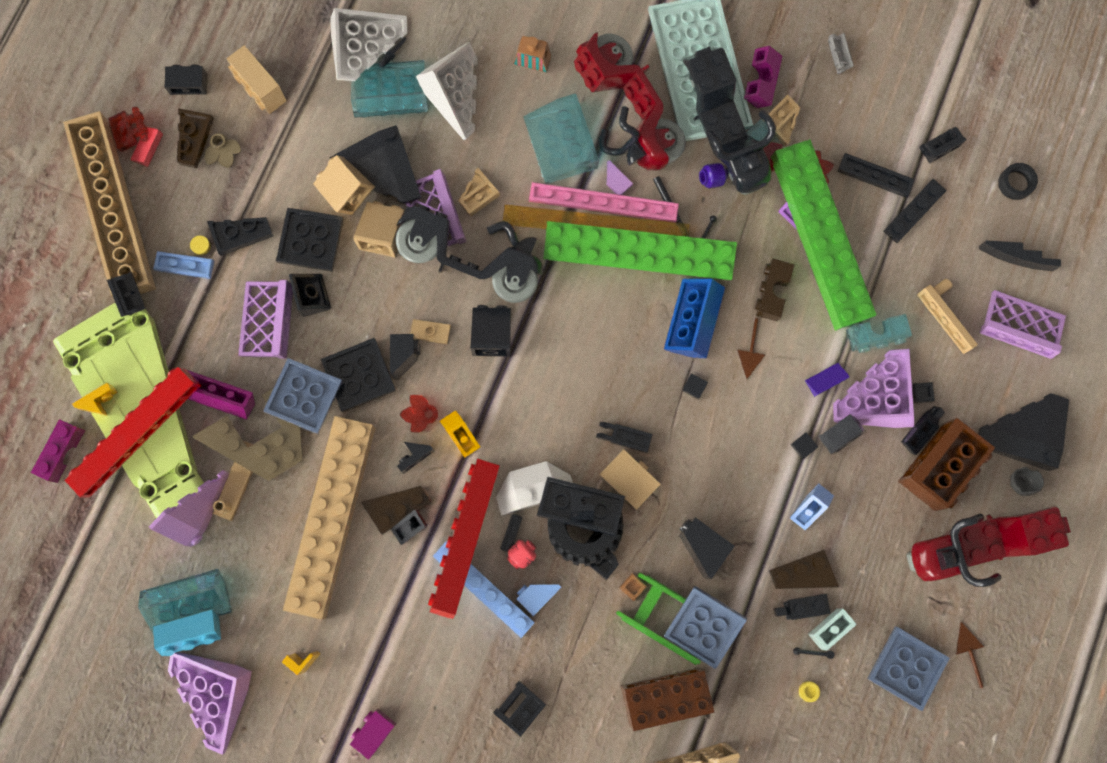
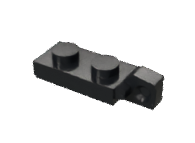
[901,406,945,455]
[774,594,831,620]

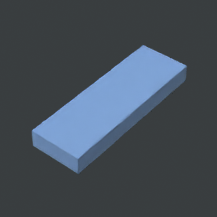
[153,251,214,279]

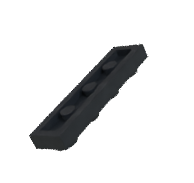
[837,153,914,198]
[883,179,947,243]

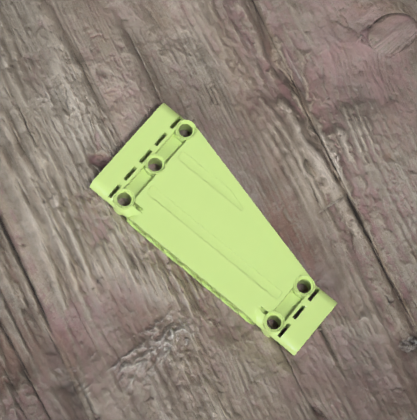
[53,303,204,518]

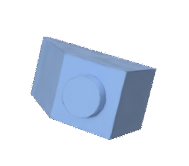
[790,483,834,530]
[517,584,561,616]

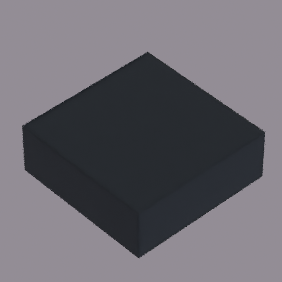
[682,373,708,400]
[912,382,935,403]
[790,432,818,460]

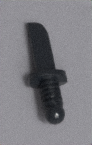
[379,37,407,68]

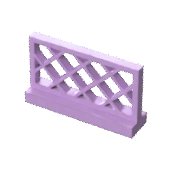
[406,169,467,247]
[238,280,293,359]
[980,290,1066,359]

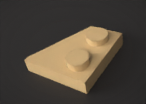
[761,95,800,146]
[459,168,500,217]

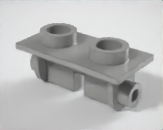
[828,33,854,74]

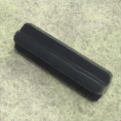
[500,514,522,552]

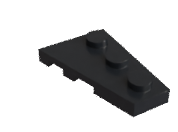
[207,217,274,256]

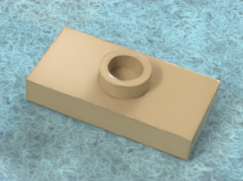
[410,319,451,344]

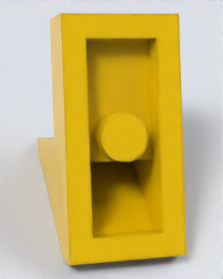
[72,383,118,416]

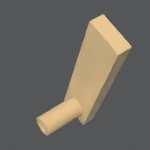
[917,279,978,354]
[212,441,253,521]

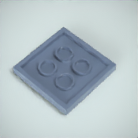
[263,358,343,434]
[664,586,747,669]
[867,627,950,711]

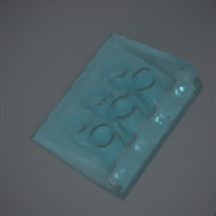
[351,60,428,118]
[523,94,599,184]

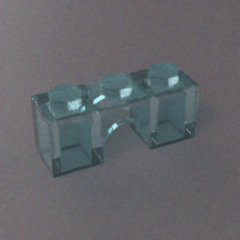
[846,314,912,353]

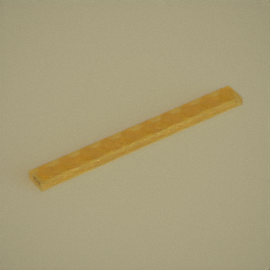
[503,204,690,237]

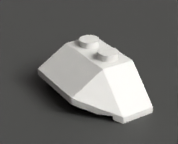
[496,461,573,516]

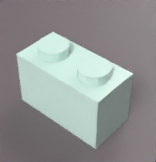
[808,608,857,651]

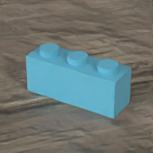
[153,610,221,656]

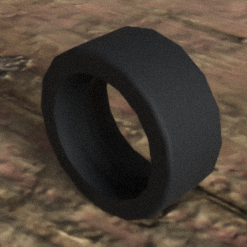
[998,163,1038,200]

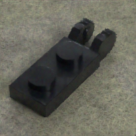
[596,422,653,453]

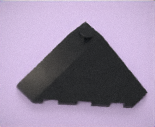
[329,125,422,204]
[978,393,1069,471]

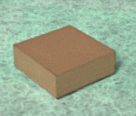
[619,573,647,601]

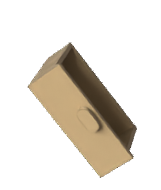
[600,449,660,510]

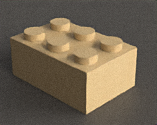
[226,45,287,114]

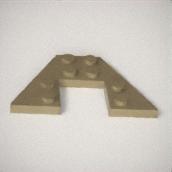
[192,388,303,481]

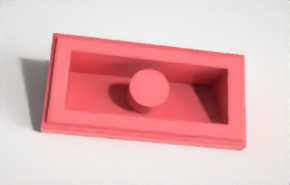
[130,127,163,167]

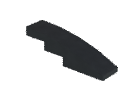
[979,240,1061,272]

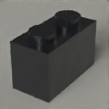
[164,64,208,95]

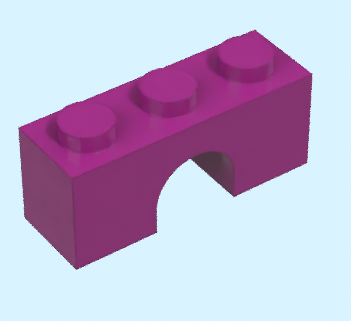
[744,45,783,108]
[30,419,85,483]

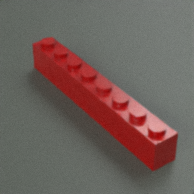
[64,367,201,498]
[428,458,500,619]

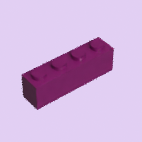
[187,370,255,420]

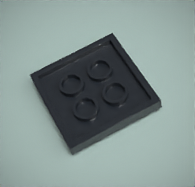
[276,207,344,272]
[321,338,396,413]

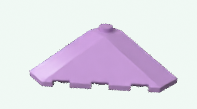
[833,349,914,428]
[149,470,229,547]
[168,652,252,755]

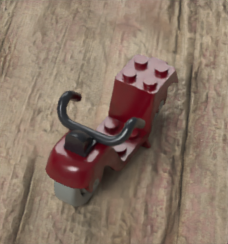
[574,32,686,171]
[906,505,1071,587]

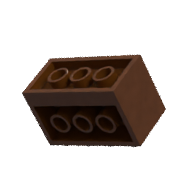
[898,418,995,511]
[620,668,715,731]

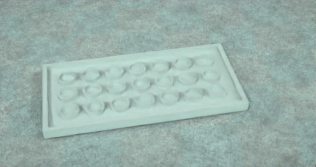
[648,0,753,141]

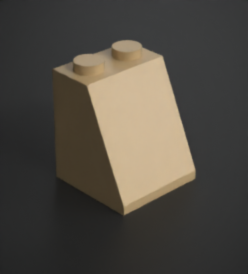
[313,155,375,215]
[353,201,404,257]

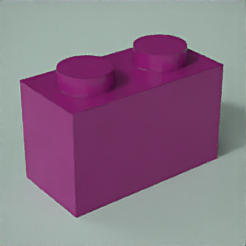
[349,709,396,760]

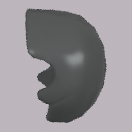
[1010,467,1044,496]

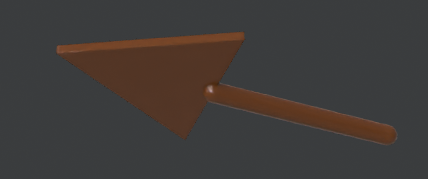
[737,318,765,379]
[956,622,984,688]

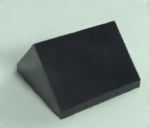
[289,274,331,317]

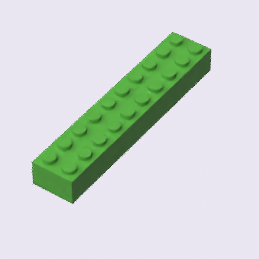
[771,139,877,331]
[543,221,737,280]

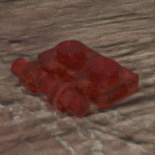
[108,107,149,152]

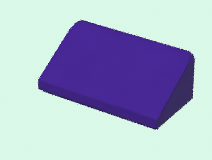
[805,363,850,397]

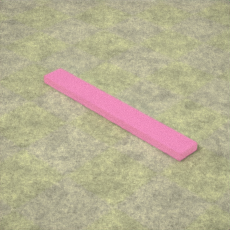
[529,182,679,223]

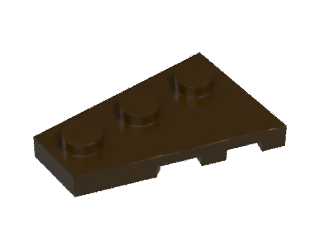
[177,108,214,168]
[361,486,432,535]
[768,550,839,589]

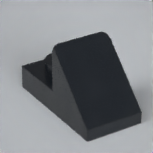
[397,442,435,474]
[391,509,428,545]

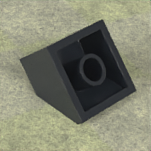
[390,334,421,380]

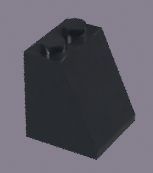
[470,305,511,357]
[679,517,735,579]

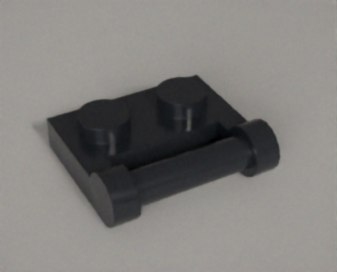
[493,681,546,737]

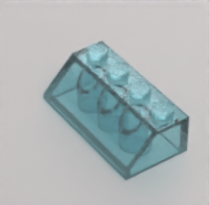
[138,569,232,633]

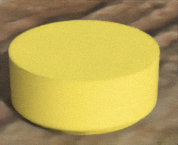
[190,236,211,256]
[799,681,820,702]

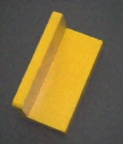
[282,651,321,675]

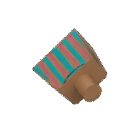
[513,36,551,73]

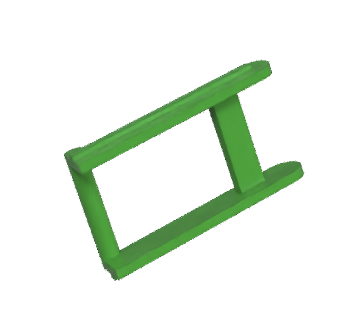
[615,572,701,665]

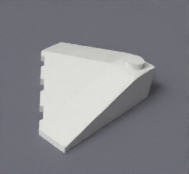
[331,8,407,81]
[416,42,477,140]

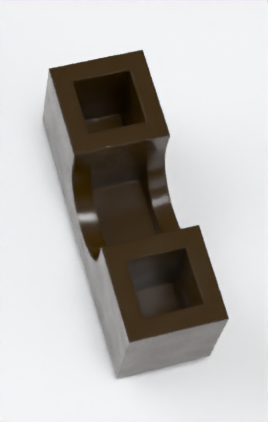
[754,259,795,322]

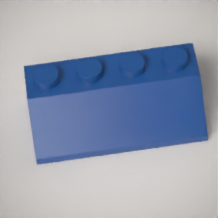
[664,279,725,359]

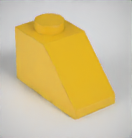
[440,410,480,458]

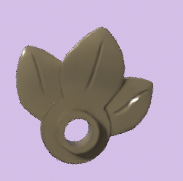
[205,133,241,168]

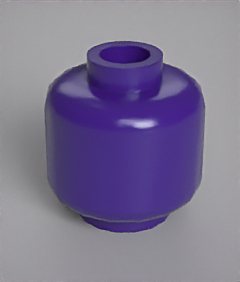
[699,163,728,189]

